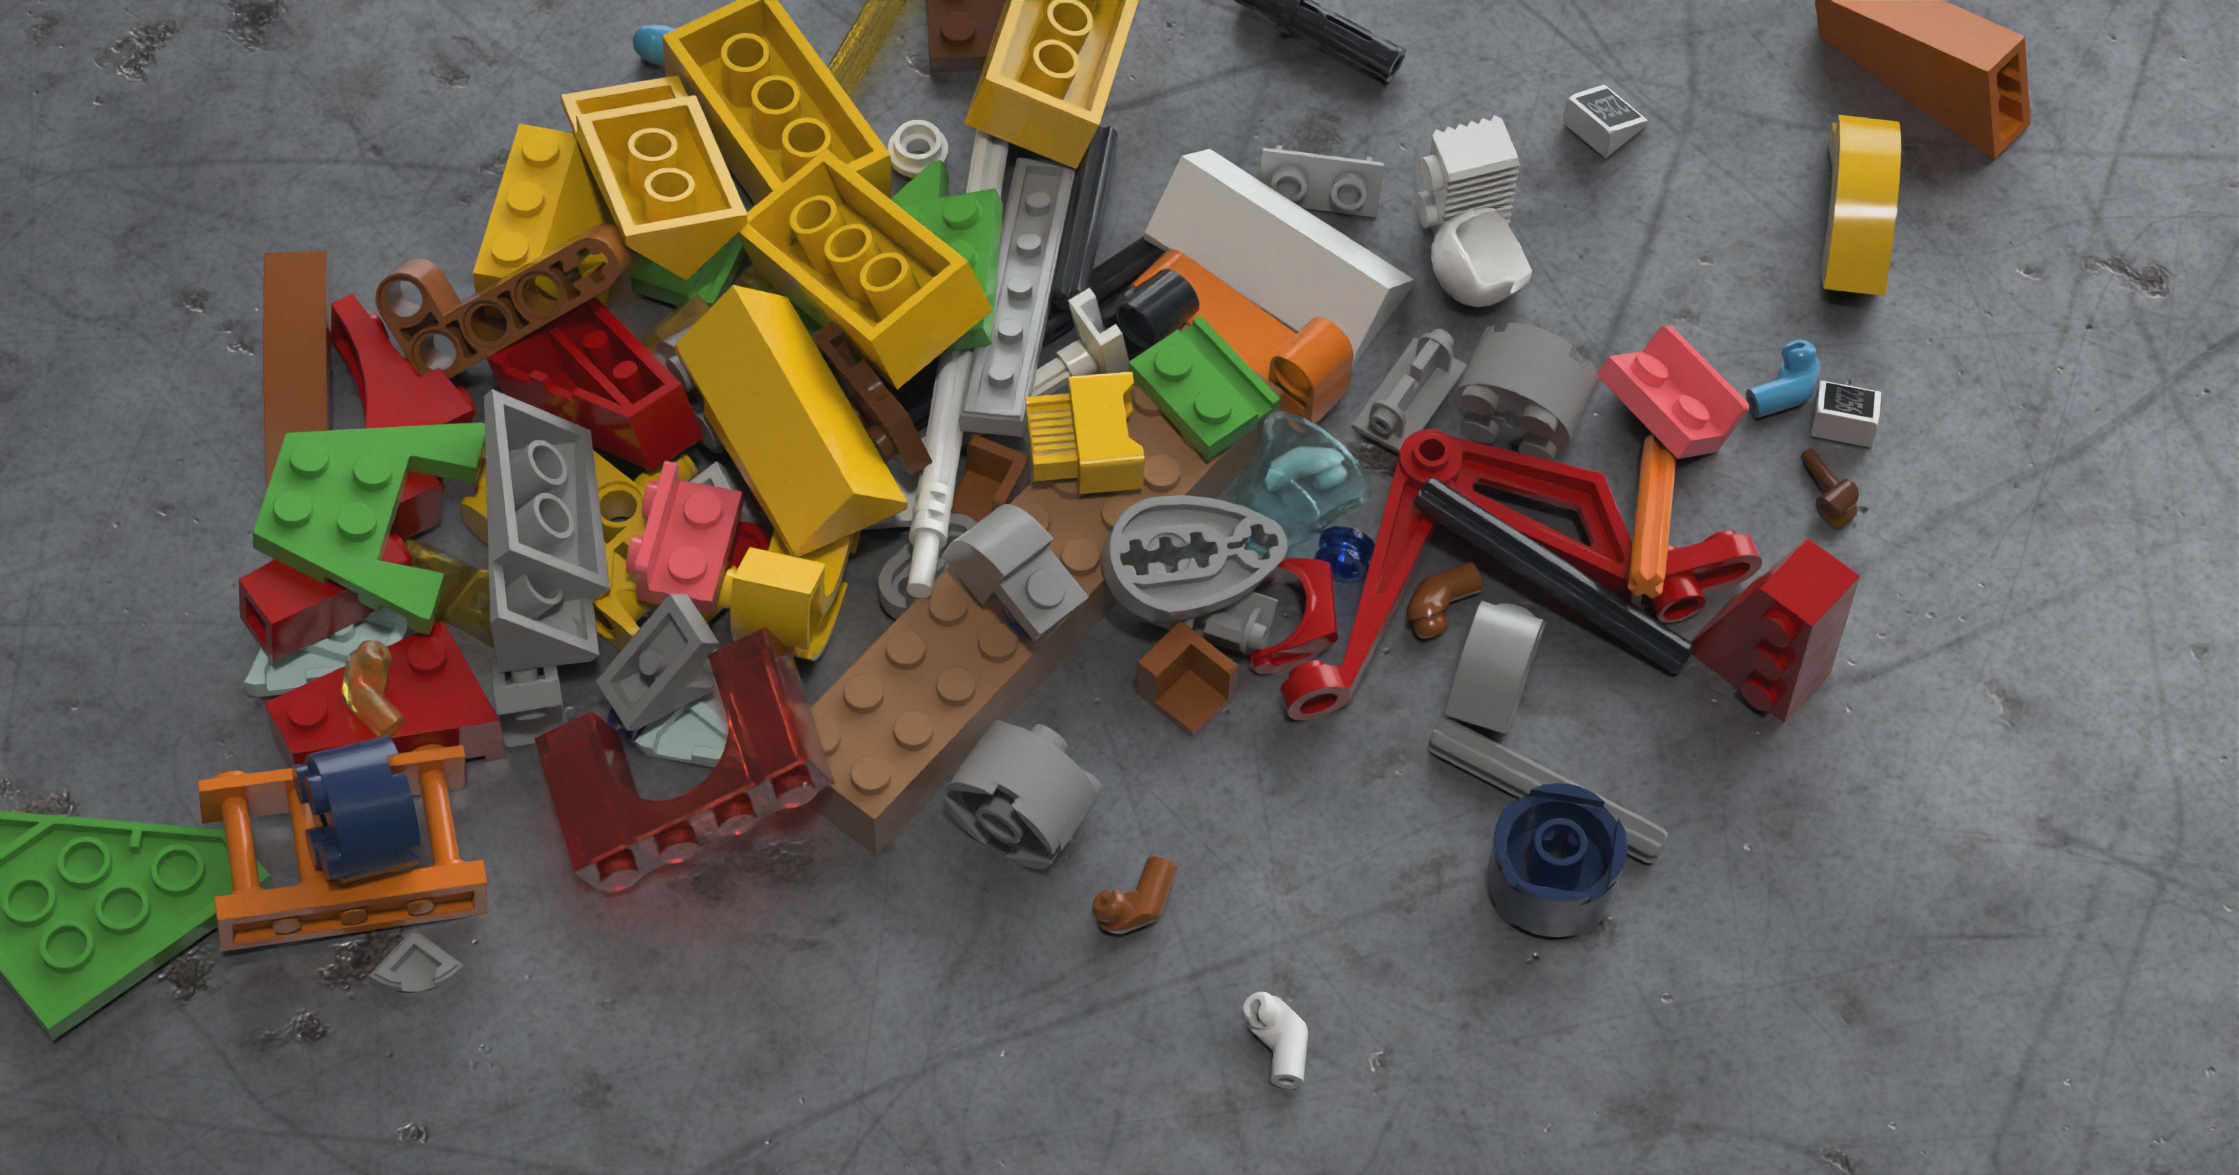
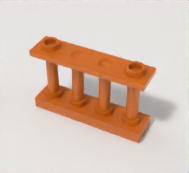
[198,744,487,952]

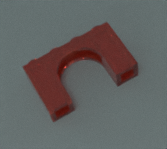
[534,627,835,894]

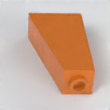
[1815,0,2031,160]

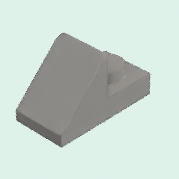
[596,594,720,730]
[489,657,567,747]

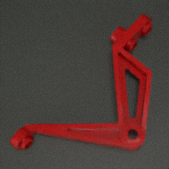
[1280,429,1762,720]

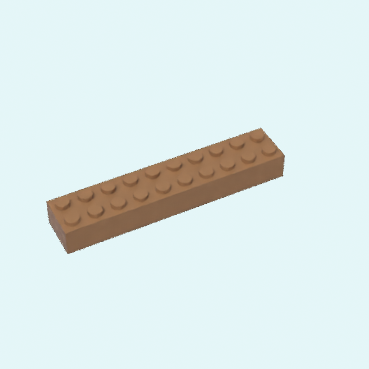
[774,324,1284,856]

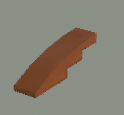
[263,250,333,488]

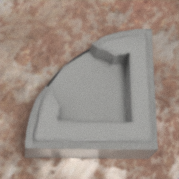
[369,928,466,999]

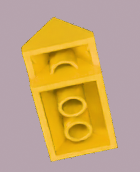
[561,75,747,281]
[675,285,908,557]

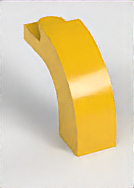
[1821,115,1901,296]

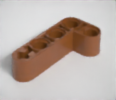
[375,224,633,379]

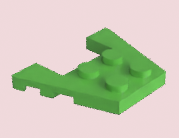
[253,422,486,635]

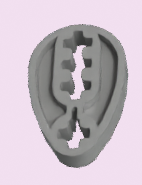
[1102,495,1288,622]

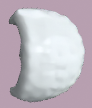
[1431,208,1532,307]

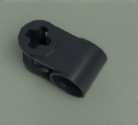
[1099,269,1199,361]

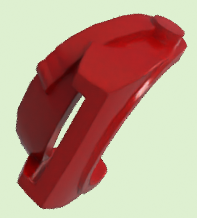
[1249,557,1338,674]

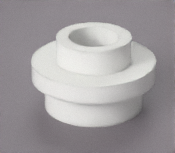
[888,120,948,178]

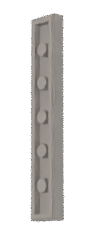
[960,158,1077,437]

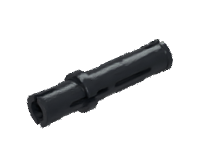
[1234,0,1407,83]

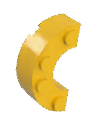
[720,528,862,661]

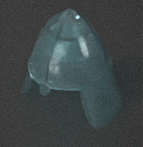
[1233,411,1372,551]

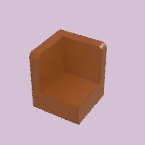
[951,435,1030,522]
[1136,620,1238,737]

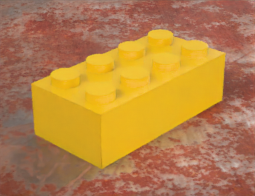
[662,0,892,205]
[964,0,1139,169]
[736,148,993,390]

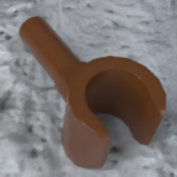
[1801,448,1859,529]

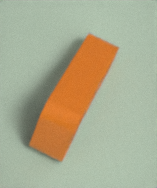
[1129,249,1354,434]

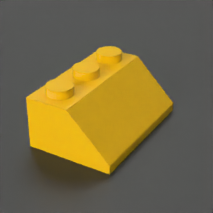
[473,124,617,319]

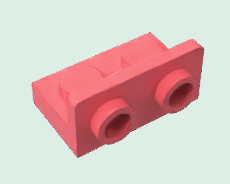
[1597,326,1749,459]
[626,461,743,614]

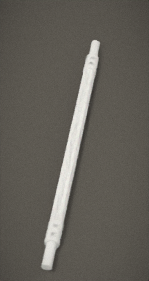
[907,129,1009,599]

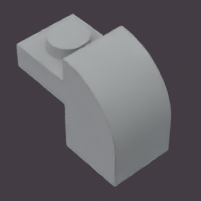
[942,504,1089,642]
[1444,601,1547,734]

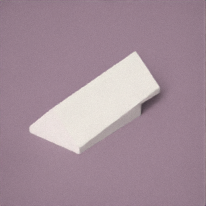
[1144,149,1414,367]

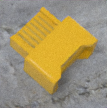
[1025,372,1145,494]

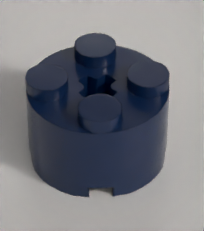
[292,735,421,885]
[1487,783,1627,937]

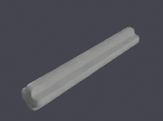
[1428,718,1668,863]

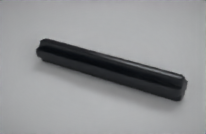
[1053,126,1118,310]

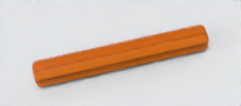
[1628,434,1676,599]

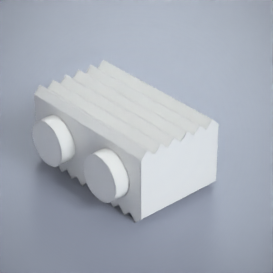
[1415,115,1520,235]

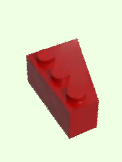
[486,297,704,471]
[1690,538,1860,723]
[264,621,507,768]

